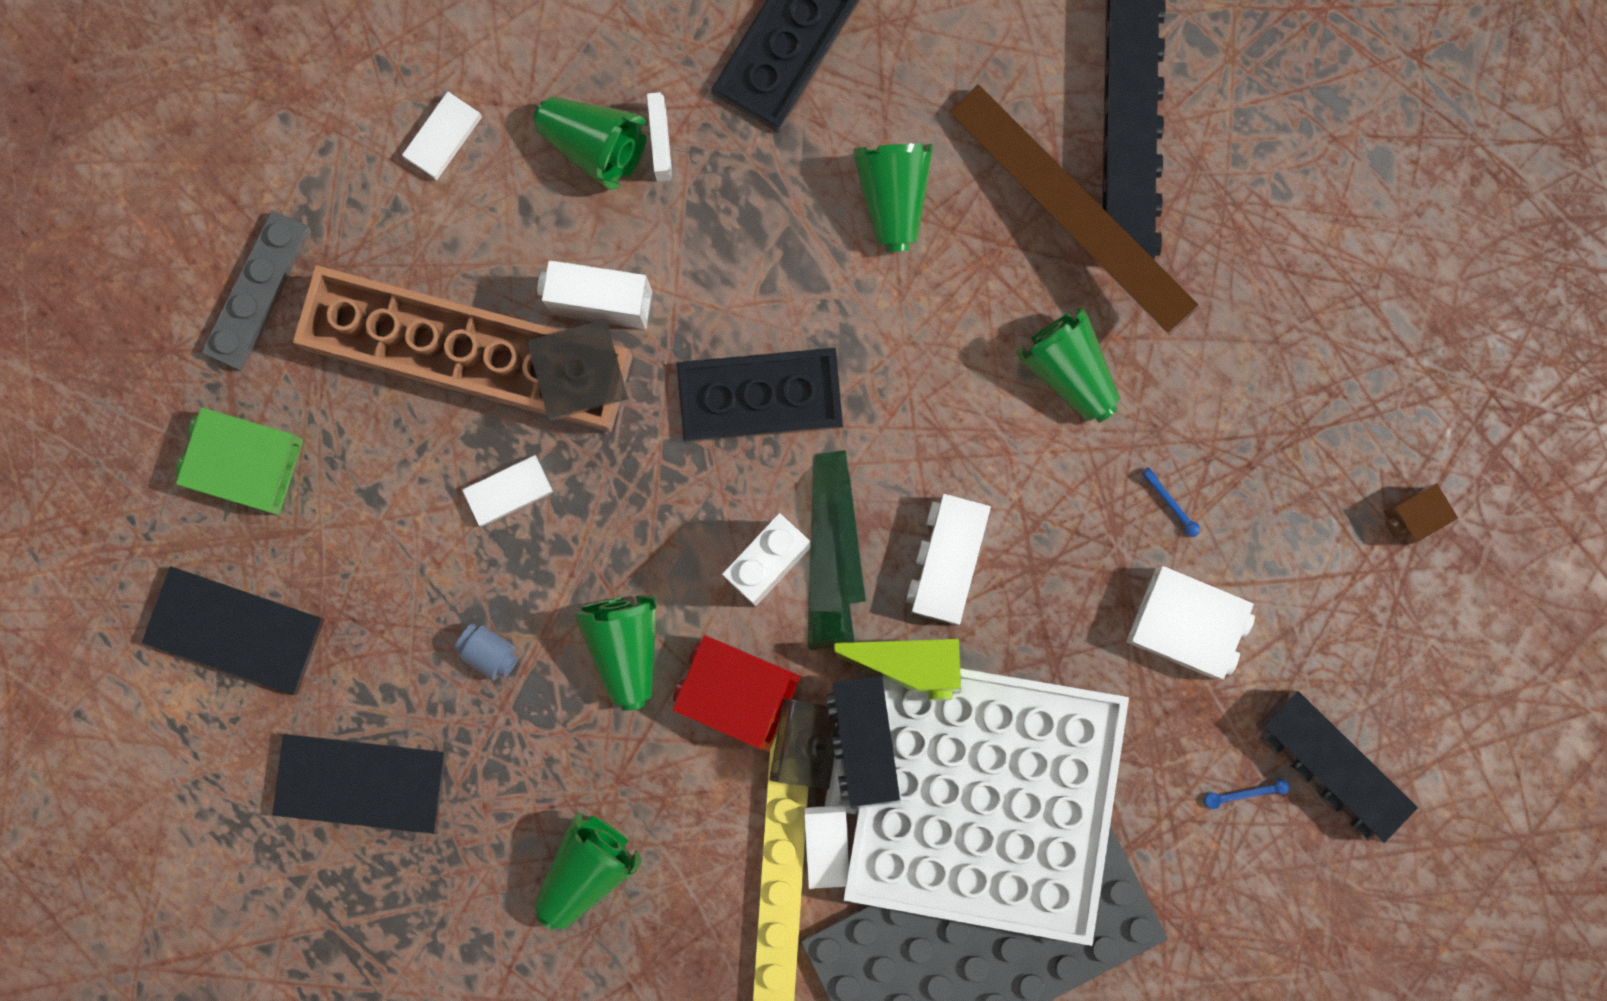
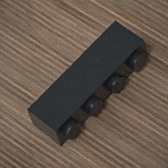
[1256,691,1418,843]

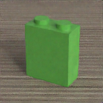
[175,407,304,515]

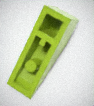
[835,639,961,701]

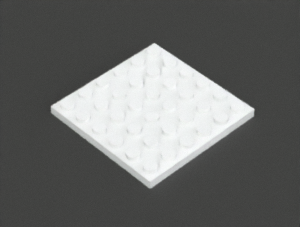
[844,668,1129,946]

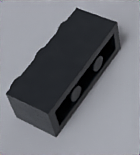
[826,676,901,809]

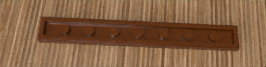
[950,84,1199,336]

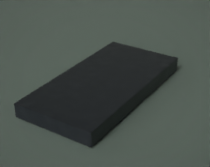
[711,0,860,133]
[677,348,843,443]
[142,566,325,695]
[272,734,447,834]

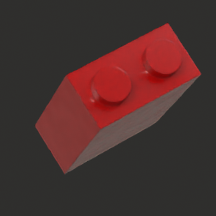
[672,635,801,752]

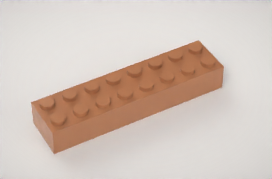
[293,265,633,433]

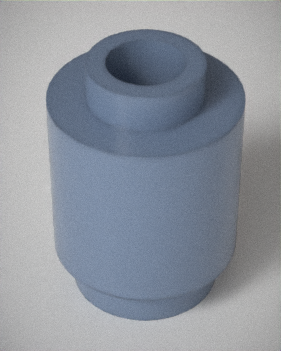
[454,623,518,680]

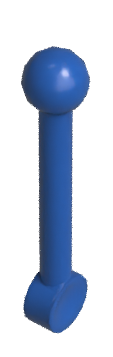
[1141,467,1200,537]
[1204,779,1289,809]

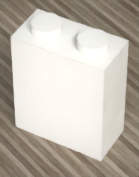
[537,260,652,330]
[722,513,810,607]
[1126,566,1255,680]

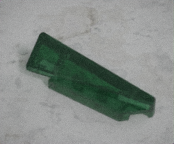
[807,450,866,650]

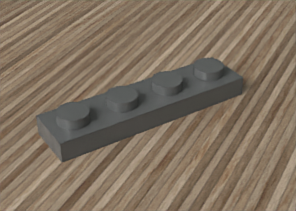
[202,210,311,371]

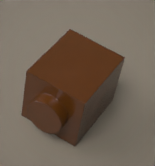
[1384,483,1458,545]

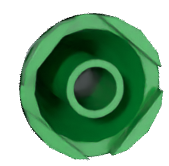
[533,96,647,190]
[853,143,933,252]
[1016,307,1120,423]
[575,595,657,711]
[534,813,642,930]

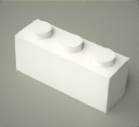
[905,494,991,626]

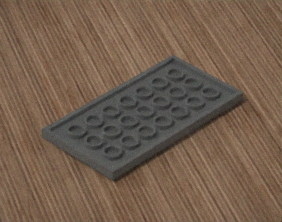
[801,827,1168,1001]

